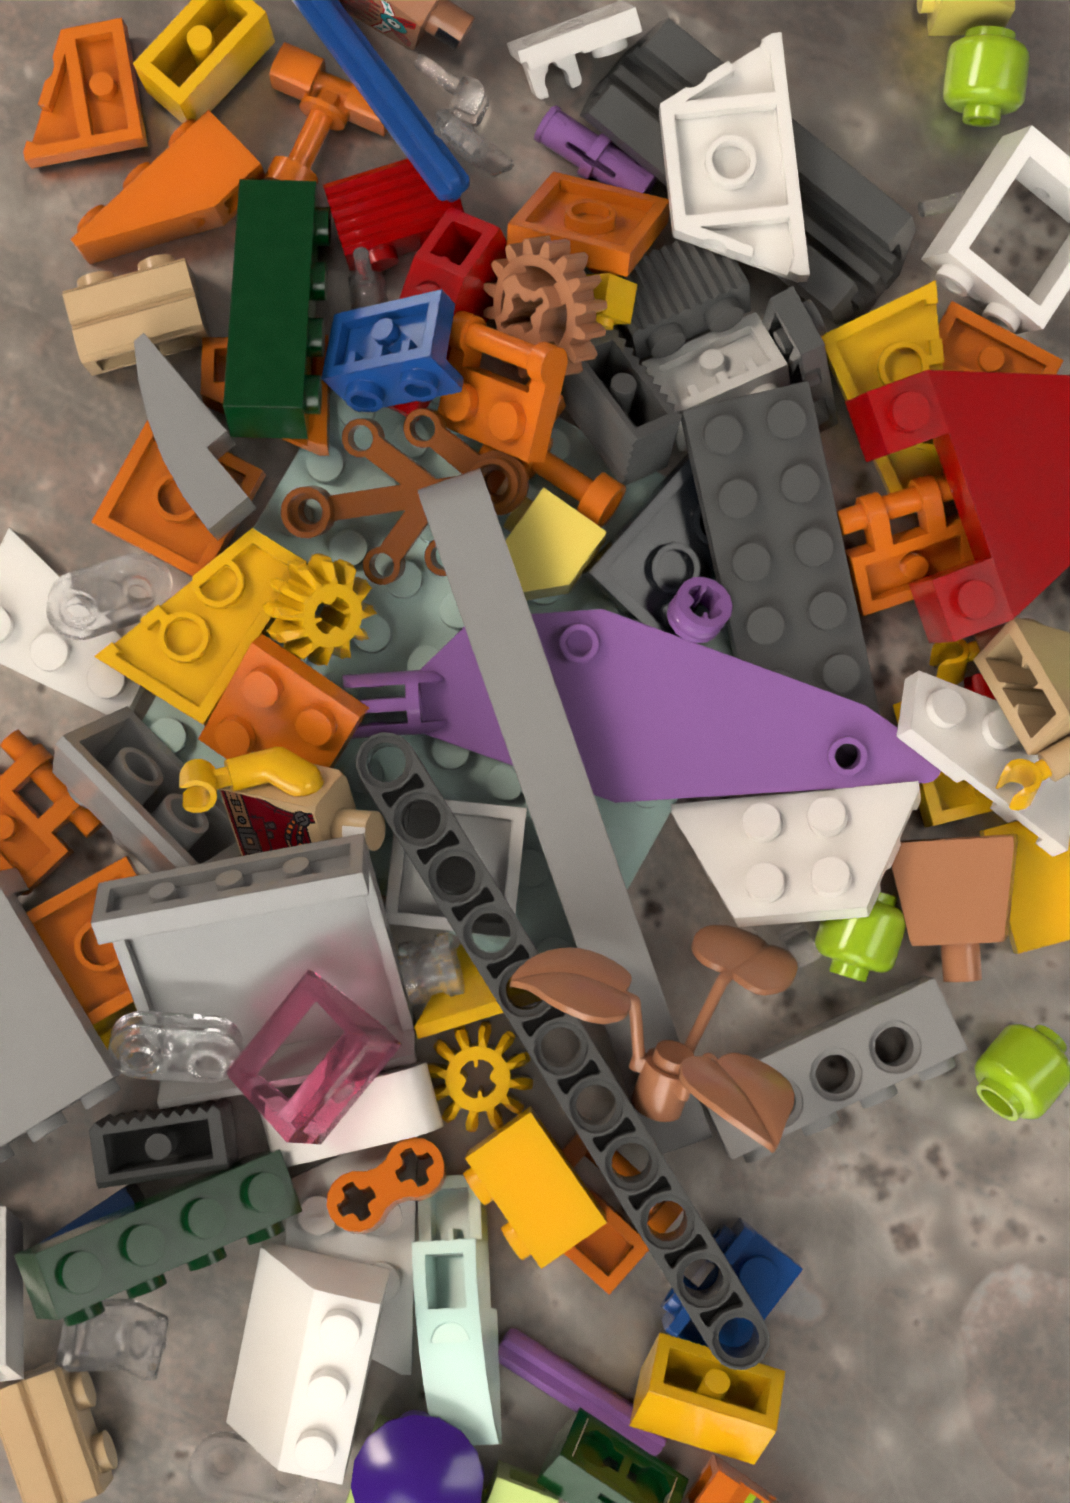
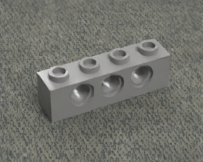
[704,976,968,1163]

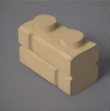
[62,254,211,376]
[0,1355,118,1503]

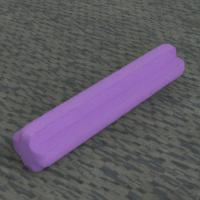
[498,1328,668,1457]

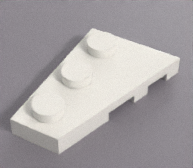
[0,528,145,715]
[896,671,1070,857]

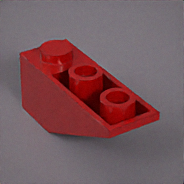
[387,206,507,422]

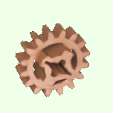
[483,236,607,378]

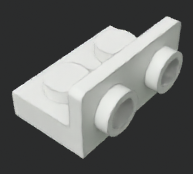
[642,312,791,452]

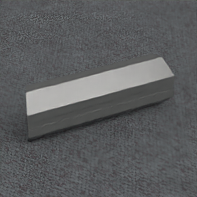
[580,18,916,325]

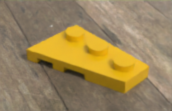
[821,280,945,494]
[94,528,308,726]

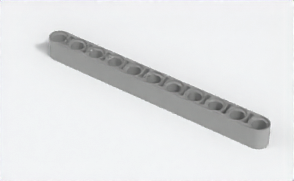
[417,468,712,1154]

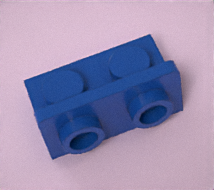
[321,289,464,412]
[661,1217,803,1347]

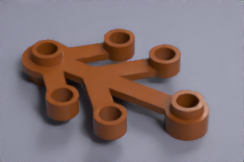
[281,408,529,585]

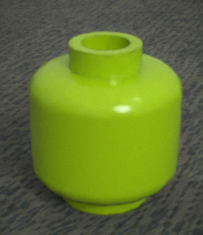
[943,25,1030,127]
[815,892,906,982]
[974,1024,1070,1121]

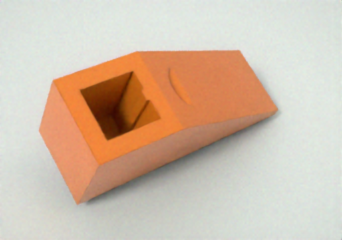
[70,109,265,264]

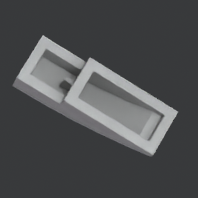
[134,333,257,540]

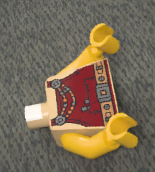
[179,747,386,856]

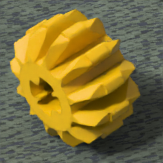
[262,553,377,666]
[427,1021,533,1132]

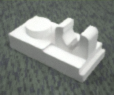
[507,0,643,100]

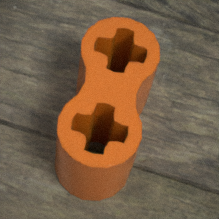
[326,1137,446,1234]

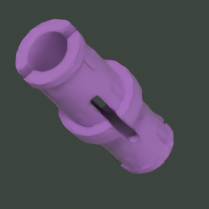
[534,105,657,194]

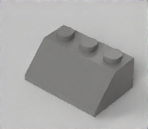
[52,706,241,873]

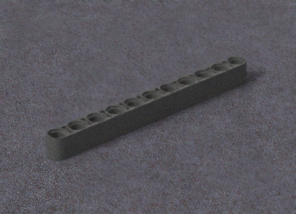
[356,732,770,1370]

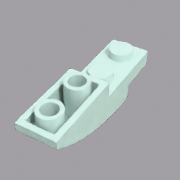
[412,1174,502,1445]

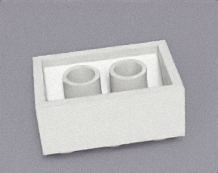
[226,1241,391,1485]

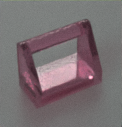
[226,970,402,1145]

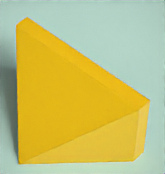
[414,944,542,1039]

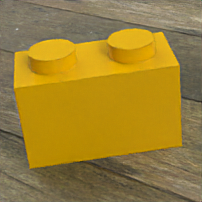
[133,0,275,124]
[463,1106,607,1269]
[629,1332,786,1465]

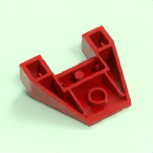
[845,370,1070,643]

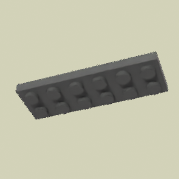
[679,381,880,767]

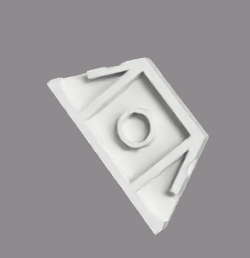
[659,32,810,283]
[671,781,921,927]
[286,1136,419,1375]

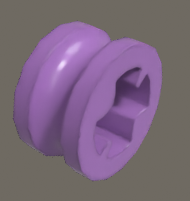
[667,577,733,643]

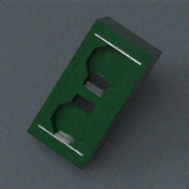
[536,1407,689,1503]

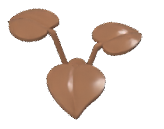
[509,925,798,1153]

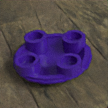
[351,1410,485,1503]

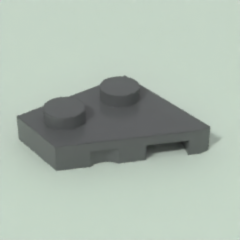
[762,286,838,433]

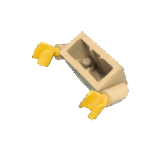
[929,617,1070,811]

